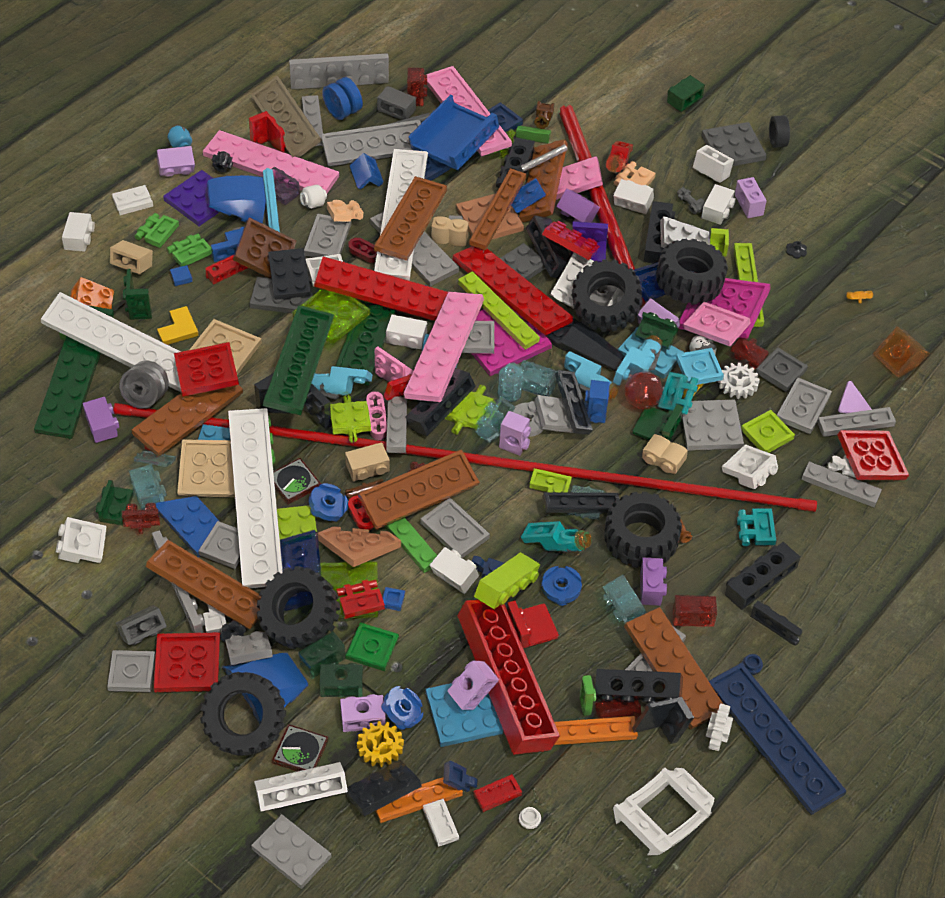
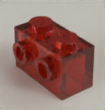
[407,68,427,106]
[672,595,717,627]

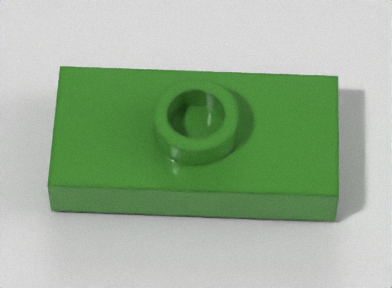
[579,675,596,716]

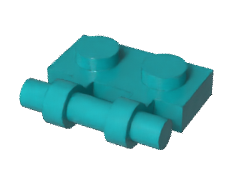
[658,372,699,415]
[737,509,776,546]

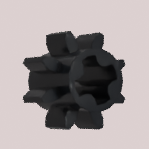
[211,151,233,172]

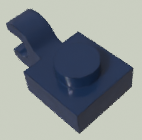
[472,556,504,578]
[443,760,478,792]

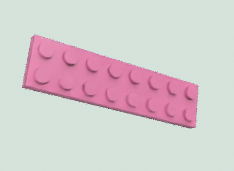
[424,66,512,156]
[203,130,339,193]
[404,292,484,402]

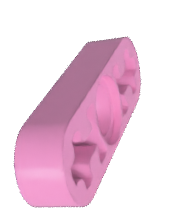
[366,392,387,440]

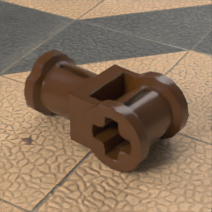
[534,101,555,129]

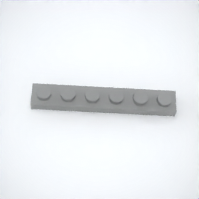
[152,530,205,633]

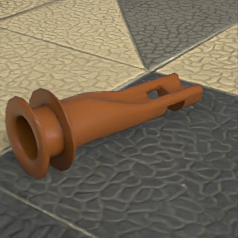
[680,520,692,543]

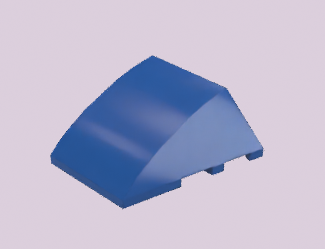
[207,175,266,223]
[222,653,309,724]

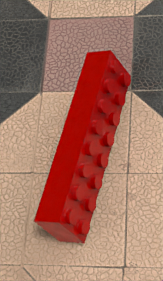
[457,600,560,755]

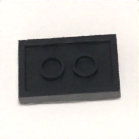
[268,248,311,300]
[345,760,422,817]

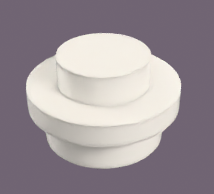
[519,807,541,829]

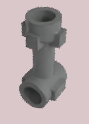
[677,187,705,214]

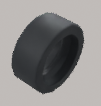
[769,115,790,148]

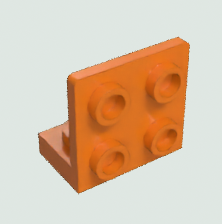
[71,277,114,309]

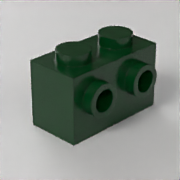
[667,75,705,112]

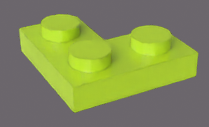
[529,468,572,508]

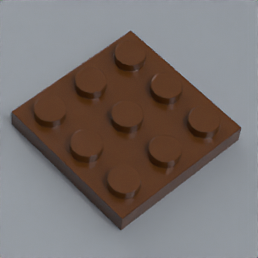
[233,217,297,279]

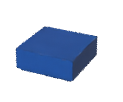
[170,265,192,286]
[383,587,405,611]

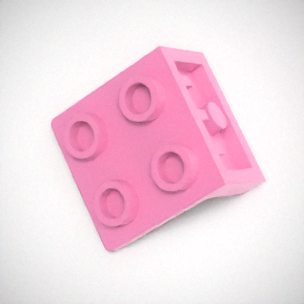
[375,347,413,382]

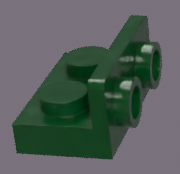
[635,312,678,350]
[96,480,134,526]

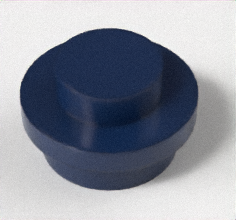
[742,654,763,674]

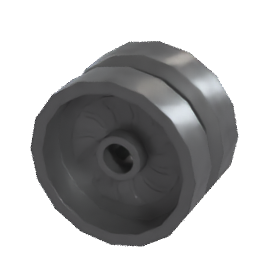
[119,360,169,408]

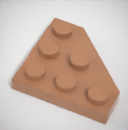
[317,527,401,567]

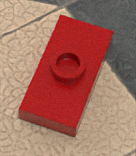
[383,374,412,401]
[473,774,522,812]

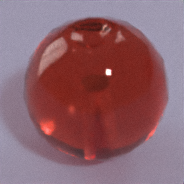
[625,371,663,410]

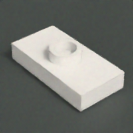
[423,799,459,847]

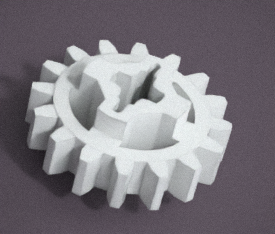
[718,363,759,399]
[706,703,733,751]

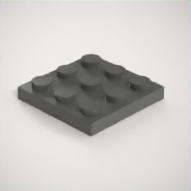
[702,122,767,166]

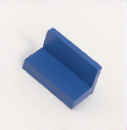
[350,153,383,189]

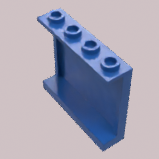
[408,95,500,170]

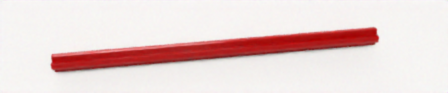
[559,105,647,307]

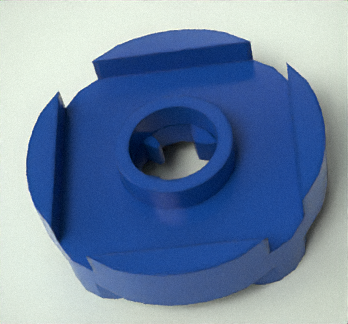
[309,483,348,522]
[541,566,582,606]
[381,686,423,730]

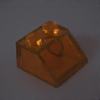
[873,326,930,378]

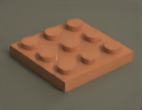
[456,194,524,239]

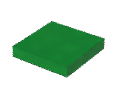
[346,622,399,671]

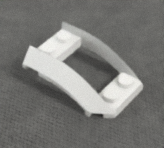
[550,253,624,309]
[613,768,714,855]

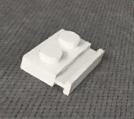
[112,185,153,215]

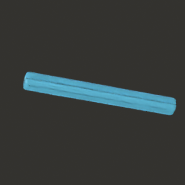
[263,168,280,232]

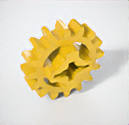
[357,721,404,767]

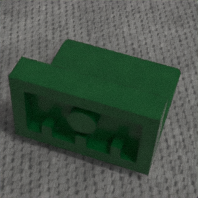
[123,269,152,320]
[632,404,684,441]

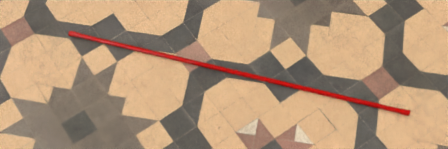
[113,403,817,512]

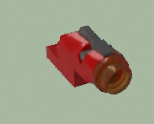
[606,141,634,174]

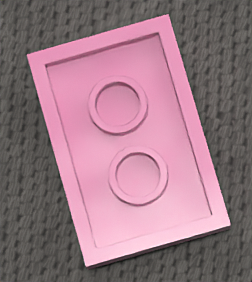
[556,156,603,200]
[684,302,751,346]

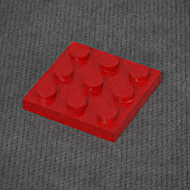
[542,221,600,260]
[174,342,239,396]
[837,430,909,480]
[154,632,220,692]

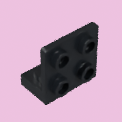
[632,697,695,744]

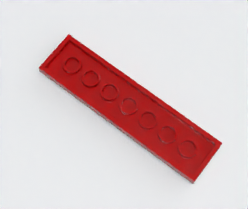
[452,246,573,335]
[314,256,448,321]

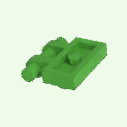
[135,213,179,248]
[167,233,212,267]

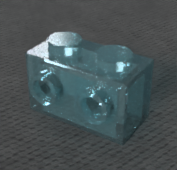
[515,360,557,397]
[475,396,515,443]
[129,464,167,512]
[602,575,647,624]

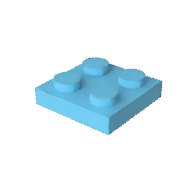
[676,348,724,385]

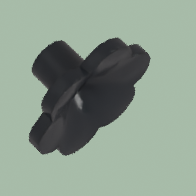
[786,241,807,259]
[220,620,246,641]

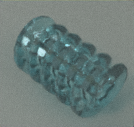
[498,363,523,402]

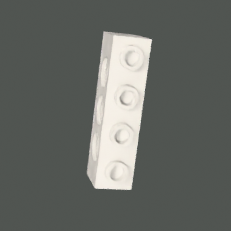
[254,762,348,811]

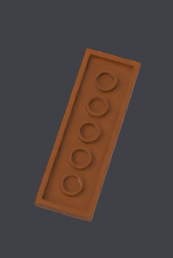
[519,139,568,222]
[374,176,447,261]
[132,385,243,457]
[358,449,480,529]
[145,540,261,629]
[624,607,723,730]

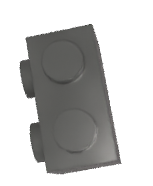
[377,86,416,120]
[116,605,167,645]

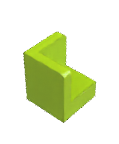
[710,228,729,257]

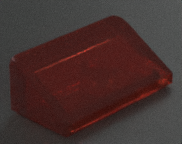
[595,699,641,721]

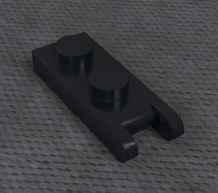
[750,601,802,646]

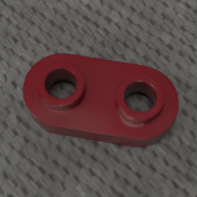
[348,238,377,263]

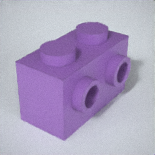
[556,188,600,223]
[83,397,119,443]
[640,558,667,606]

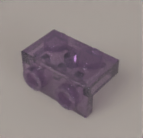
[264,166,300,205]

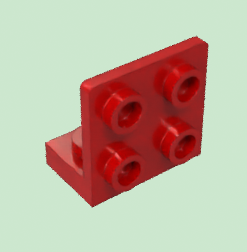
[249,111,286,153]
[507,601,559,648]

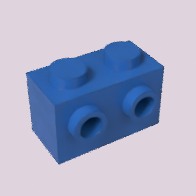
[584,380,610,423]

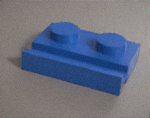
[511,178,546,213]

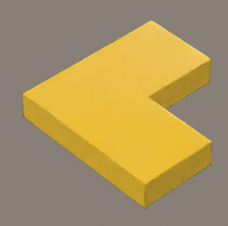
[157,306,199,345]

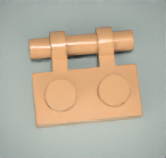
[614,161,656,186]
[327,200,363,221]

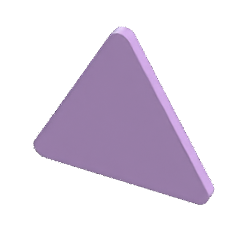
[838,381,872,413]

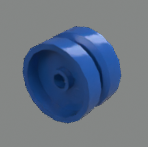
[322,77,363,120]

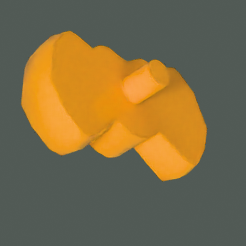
[846,291,873,303]

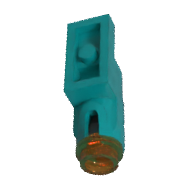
[521,521,592,552]

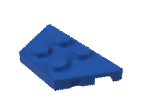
[154,496,219,557]

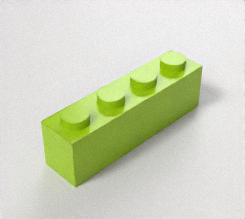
[474,552,540,609]

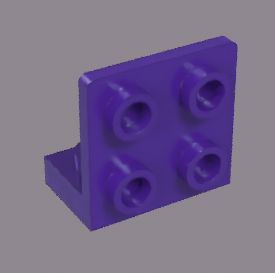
[571,221,608,263]

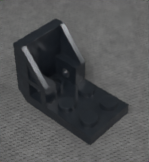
[254,373,331,429]

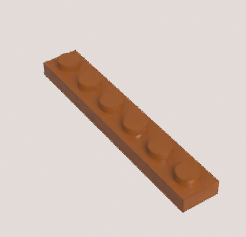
[469,168,526,250]

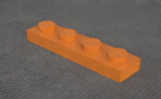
[554,716,638,745]
[376,777,463,823]

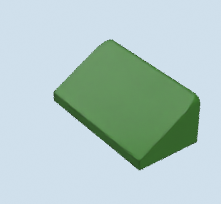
[516,126,551,143]

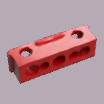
[206,255,248,285]

